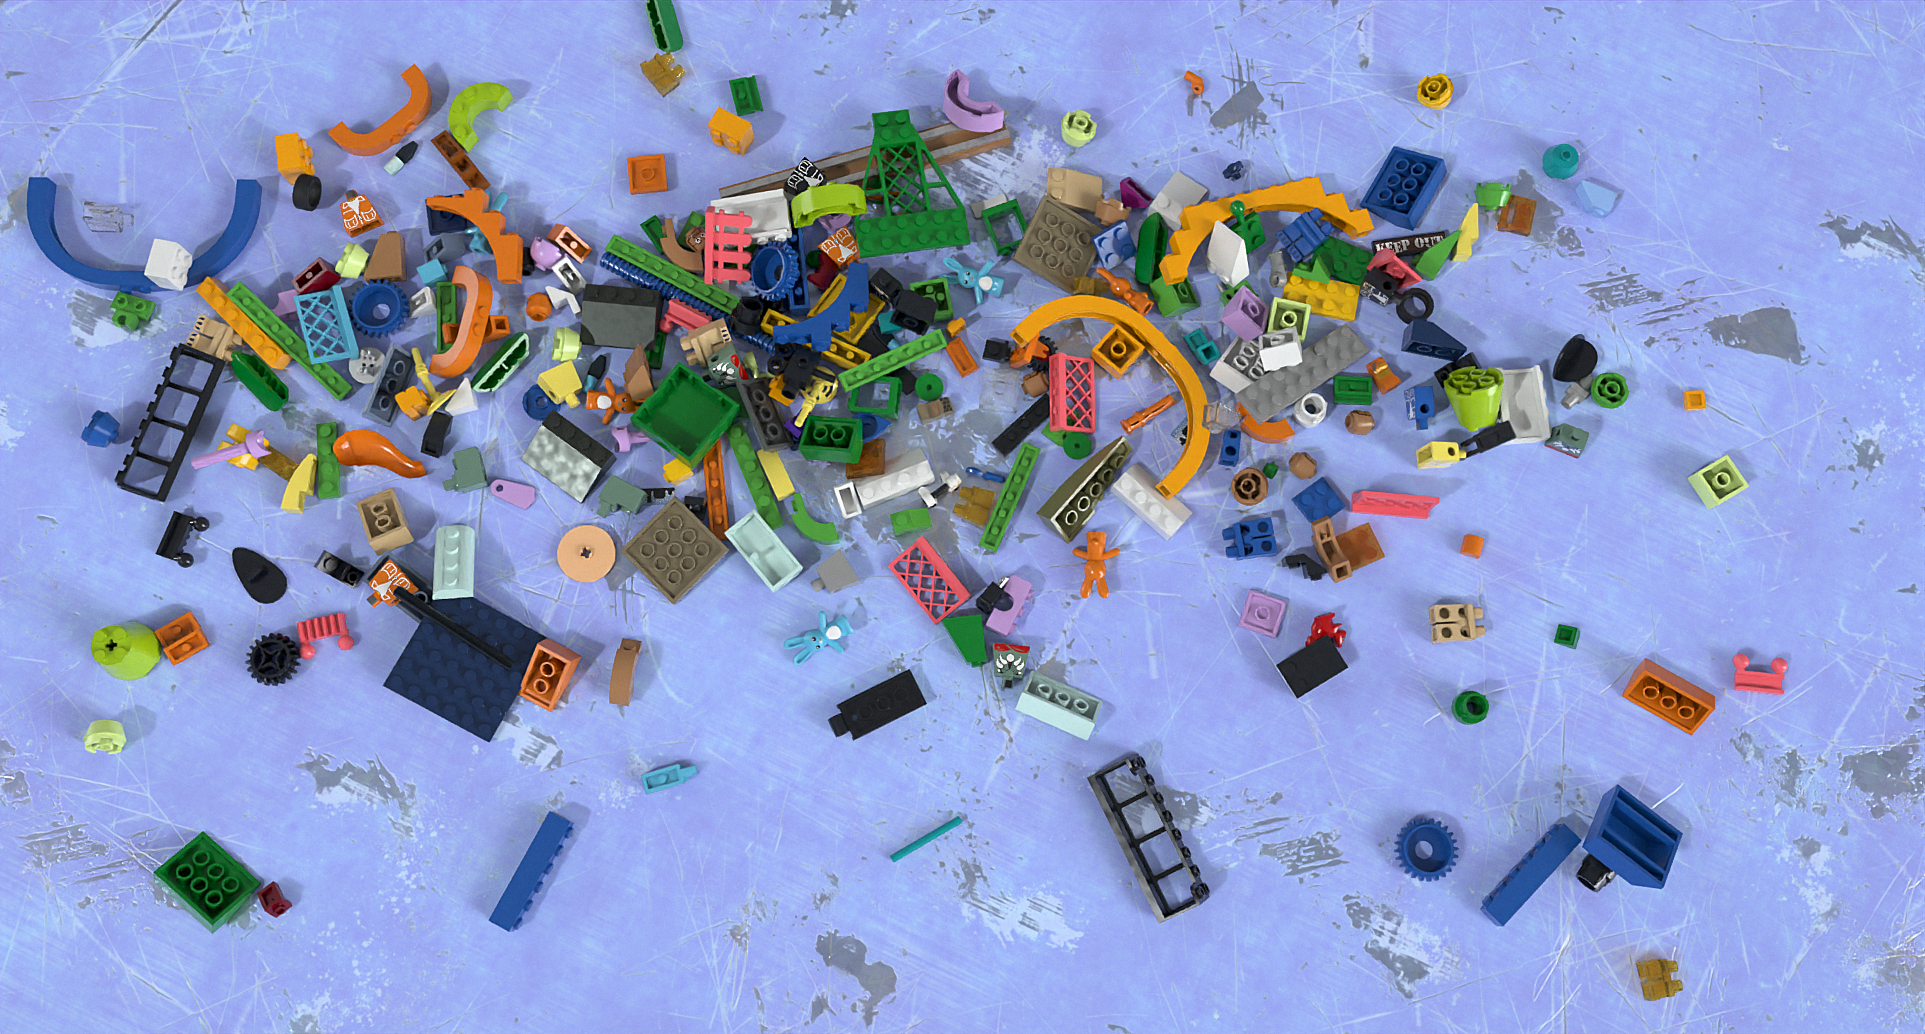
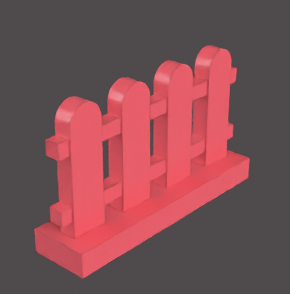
[704,206,753,285]

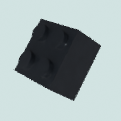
[889,289,939,336]

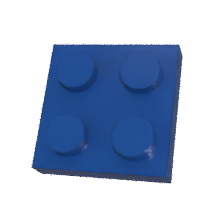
[1091,219,1138,270]
[1292,476,1346,523]

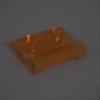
[1496,194,1537,237]

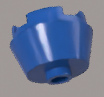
[81,410,120,448]

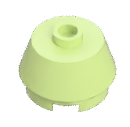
[1061,110,1097,147]
[335,242,370,279]
[551,326,582,363]
[83,719,127,754]

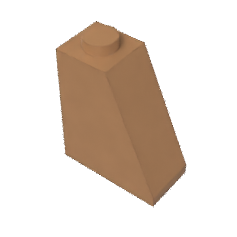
[364,231,407,285]

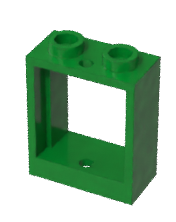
[981,199,1028,257]
[847,376,902,419]

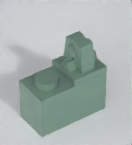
[442,446,489,494]
[597,474,648,519]

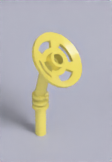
[411,348,457,416]
[795,366,838,427]

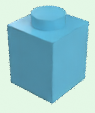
[417,259,450,289]

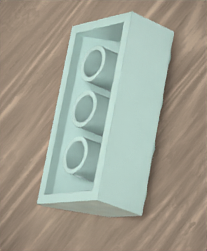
[1015,670,1103,740]

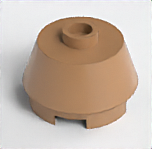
[1095,194,1131,227]
[1231,468,1269,506]

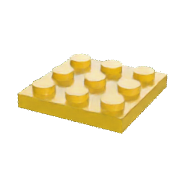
[807,273,886,347]

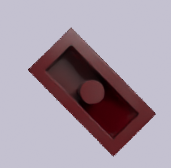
[291,257,341,295]

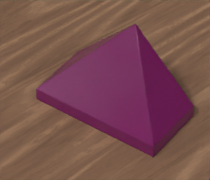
[1120,177,1154,208]

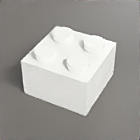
[144,238,192,291]
[1259,326,1302,371]

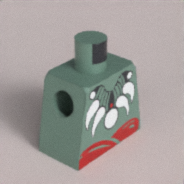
[700,342,749,387]
[1544,423,1589,459]
[992,643,1030,689]

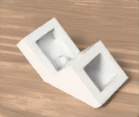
[545,286,582,320]

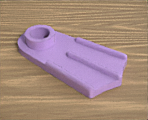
[490,479,535,510]

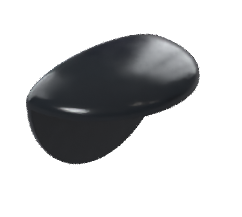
[1552,334,1598,382]

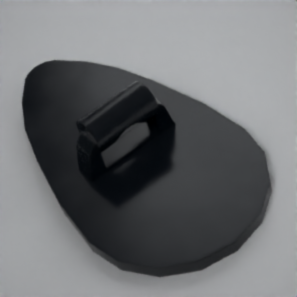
[232,547,287,604]

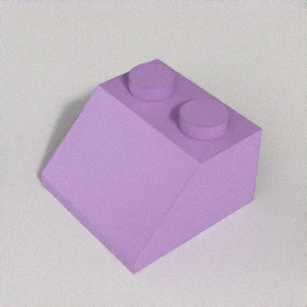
[1221,285,1270,343]

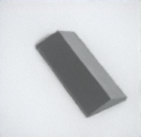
[735,377,795,453]

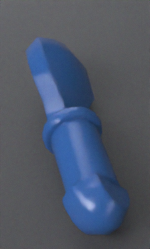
[966,467,1005,483]

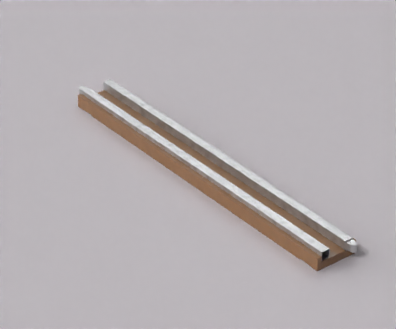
[719,110,1011,202]

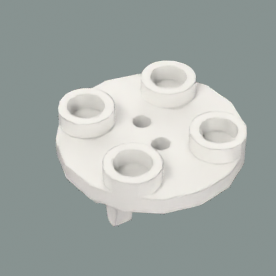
[349,347,385,384]

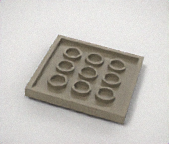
[1011,195,1103,296]
[620,496,730,605]

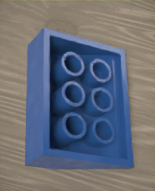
[1360,146,1447,231]

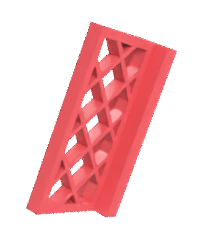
[1049,353,1095,434]
[1351,490,1440,519]
[887,536,972,625]

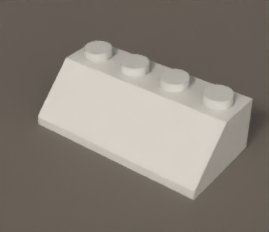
[850,448,935,511]
[1111,463,1193,541]

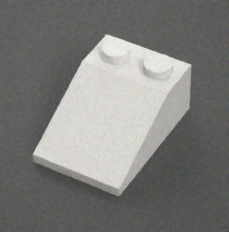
[1147,171,1208,232]
[1206,220,1250,288]

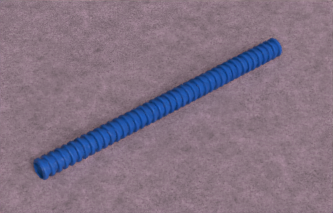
[600,252,795,356]

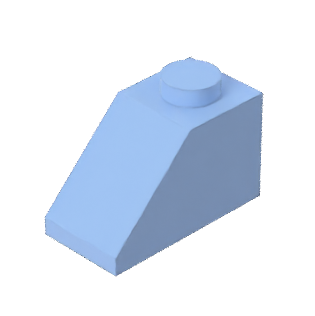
[1575,179,1617,219]

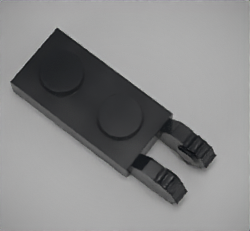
[1460,420,1517,458]

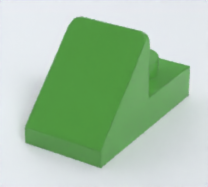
[1292,254,1331,284]

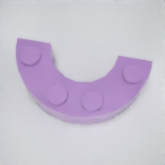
[943,69,1004,132]

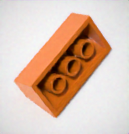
[1622,658,1715,735]

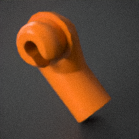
[1184,70,1204,95]

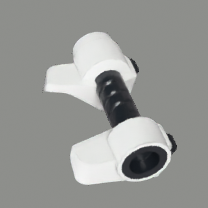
[918,471,962,508]

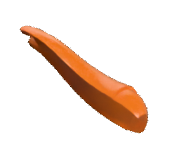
[333,430,427,479]

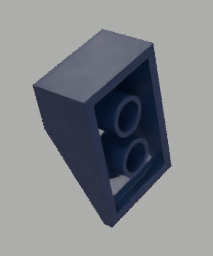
[1401,318,1467,362]

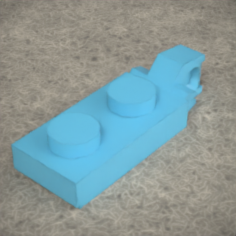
[641,764,699,795]

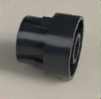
[729,296,764,336]
[1575,853,1618,893]

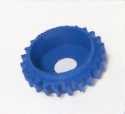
[750,241,799,302]
[347,279,410,339]
[1394,818,1459,882]

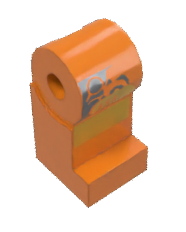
[1366,357,1401,395]

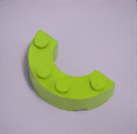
[448,82,513,153]
[791,182,868,228]

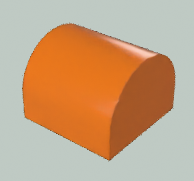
[1460,534,1484,559]

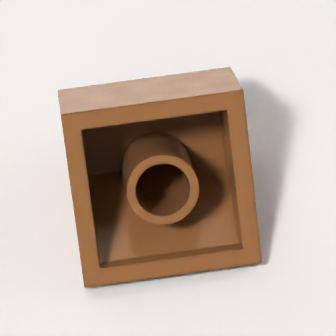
[623,344,654,401]

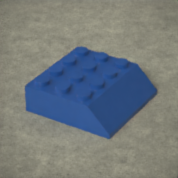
[1582,784,1683,889]

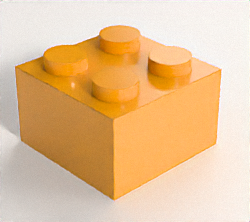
[708,107,754,156]
[274,132,315,185]
[1090,323,1145,380]

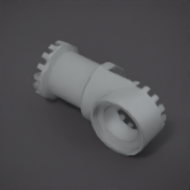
[1267,250,1287,288]

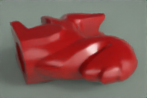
[1305,612,1346,648]

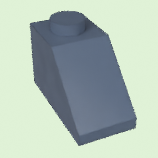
[423,233,466,264]

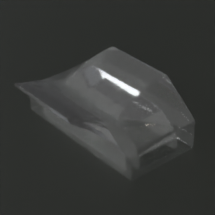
[910,333,942,373]

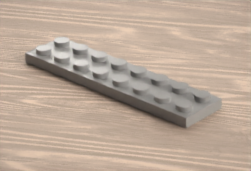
[1235,323,1370,425]

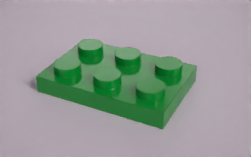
[1309,235,1374,287]

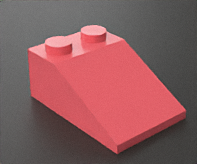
[1366,248,1422,290]

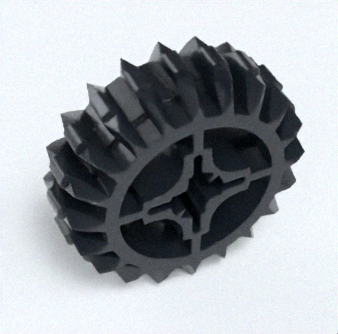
[245,633,301,686]

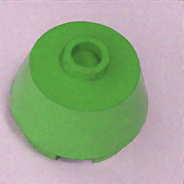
[1474,183,1512,210]
[1591,372,1629,409]

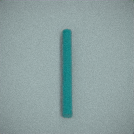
[890,816,962,863]

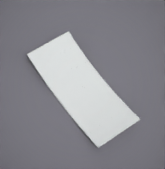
[970,193,1007,218]

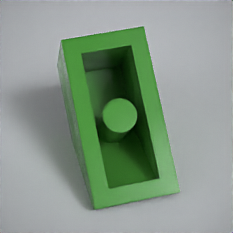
[890,508,932,537]

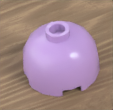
[530,236,569,271]

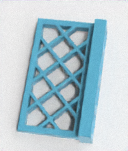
[293,285,359,365]

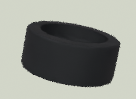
[292,174,322,211]
[1396,288,1434,324]

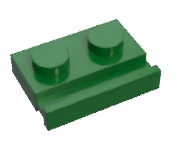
[729,75,763,117]
[1333,376,1372,406]

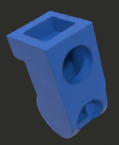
[1218,428,1241,467]

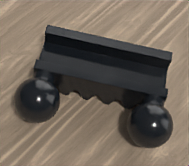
[155,511,210,568]

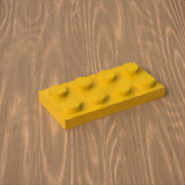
[1282,271,1360,323]

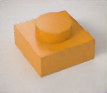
[946,317,966,339]
[1682,390,1706,411]

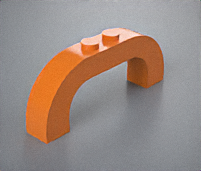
[327,63,432,156]
[428,266,493,379]

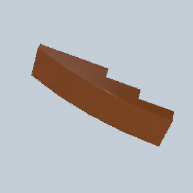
[430,130,491,191]

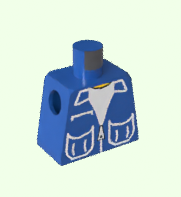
[1404,386,1434,431]

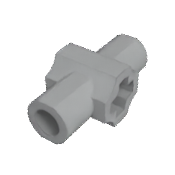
[1560,375,1594,410]

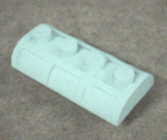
[724,509,803,592]
[432,525,475,600]

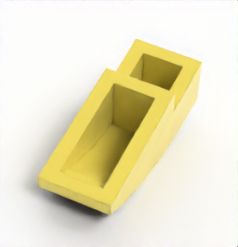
[1452,203,1479,261]
[756,449,796,501]
[281,454,318,514]

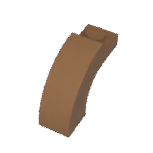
[660,218,704,274]
[1310,516,1352,583]
[609,638,642,706]

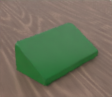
[644,331,667,370]

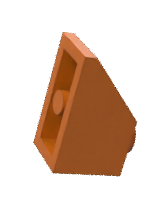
[545,223,592,264]

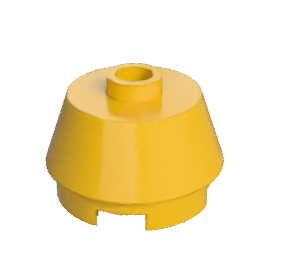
[1417,73,1453,110]

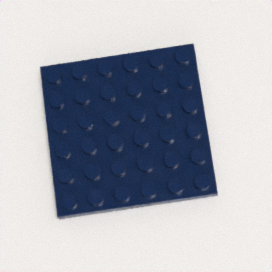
[383,597,547,743]

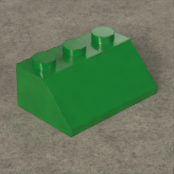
[798,415,863,464]

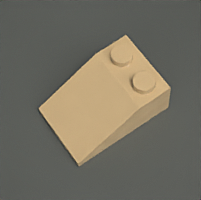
[1046,168,1102,213]
[356,487,415,556]

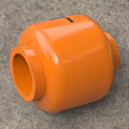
[526,292,552,322]

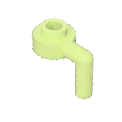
[743,351,776,380]

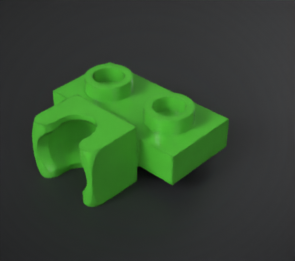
[110,292,156,332]

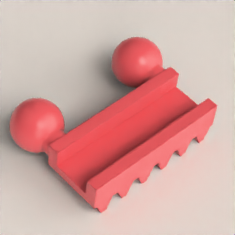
[659,299,712,333]
[297,613,354,659]
[1732,653,1788,695]

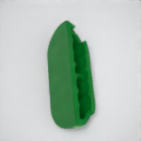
[645,0,683,53]
[1135,212,1168,284]
[471,332,529,392]
[231,350,289,412]

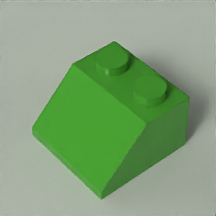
[1149,276,1201,318]

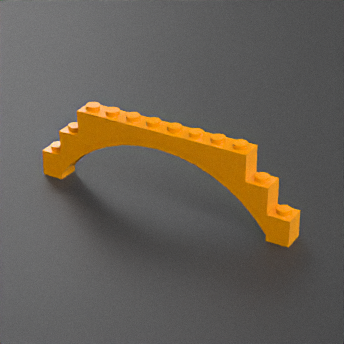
[1159,176,1374,286]

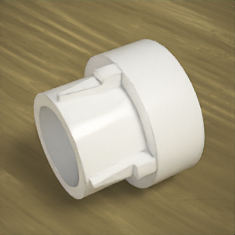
[1292,392,1327,428]

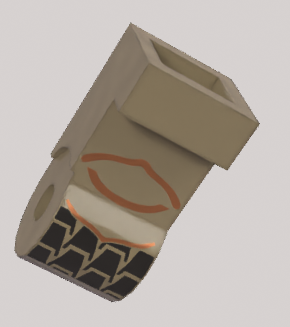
[916,397,955,425]

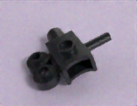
[767,343,836,400]

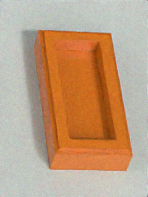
[944,337,978,378]

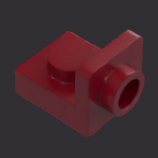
[257,881,292,918]

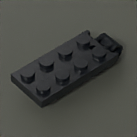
[828,669,927,741]

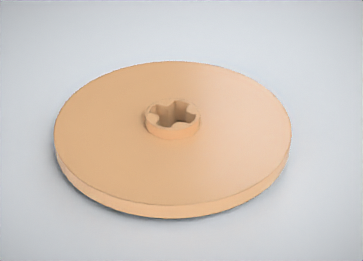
[557,525,616,583]

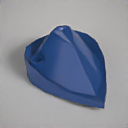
[852,412,892,444]

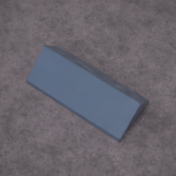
[362,343,416,428]
[362,550,434,624]

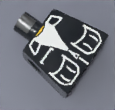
[784,157,827,196]
[1359,266,1405,307]
[868,268,903,309]

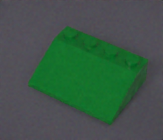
[153,831,261,934]

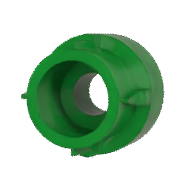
[1451,691,1489,725]

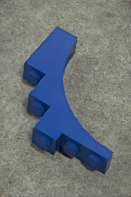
[773,263,869,352]

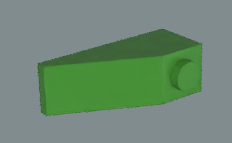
[1410,230,1462,281]

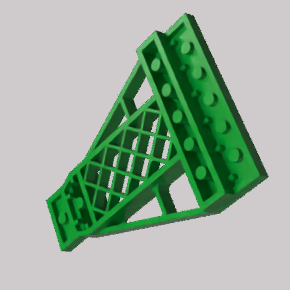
[853,109,971,259]

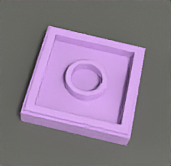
[1238,589,1287,639]

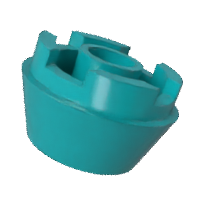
[1542,144,1579,180]

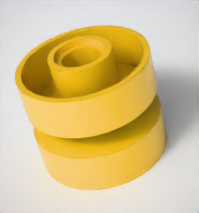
[216,423,270,471]

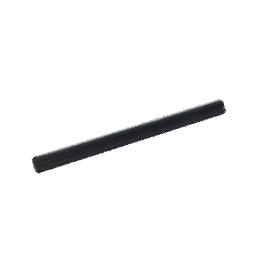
[393,586,515,670]

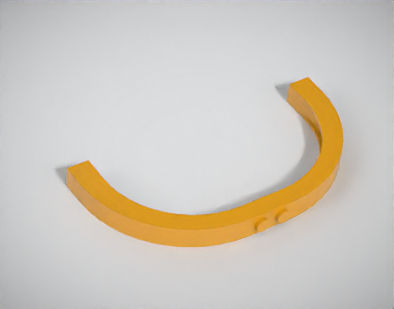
[1009,295,1210,500]

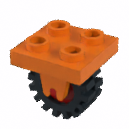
[1009,333,1058,371]

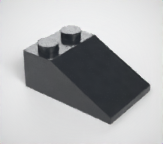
[1276,634,1349,699]

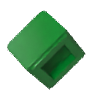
[1554,624,1580,649]

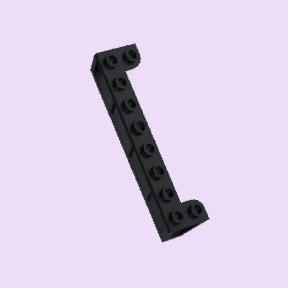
[114,343,226,504]
[1087,753,1210,924]

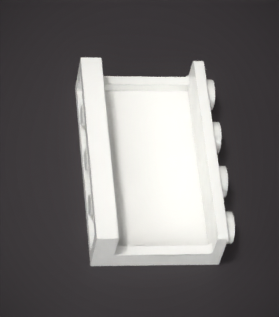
[711,189,792,250]
[1497,365,1552,445]

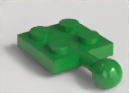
[1229,200,1266,255]

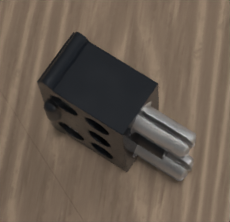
[975,576,1008,614]

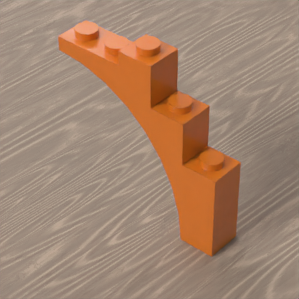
[426,188,524,284]

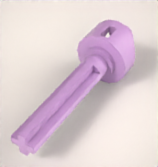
[612,426,652,453]
[191,429,272,470]

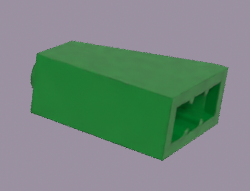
[942,614,987,668]

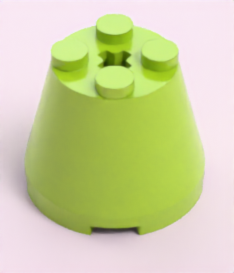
[1444,366,1504,431]
[91,621,161,681]

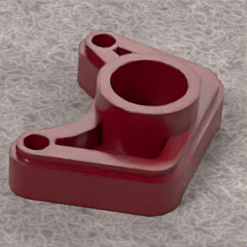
[807,252,838,290]

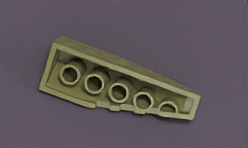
[1036,435,1132,543]

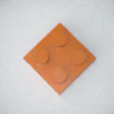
[627,154,668,195]

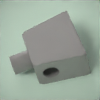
[811,549,859,595]

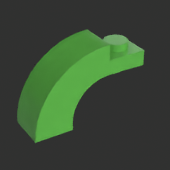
[791,492,840,545]

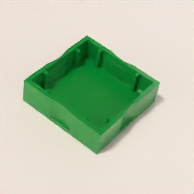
[630,362,741,470]

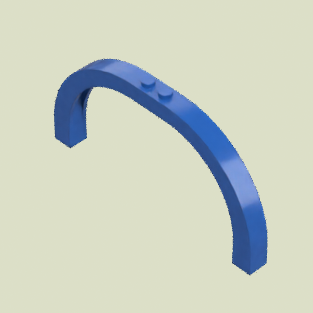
[26,177,262,294]

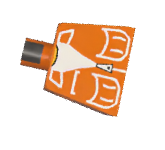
[340,190,385,238]
[818,225,860,271]
[366,559,419,608]

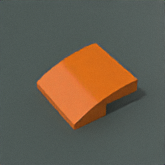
[154,611,210,666]

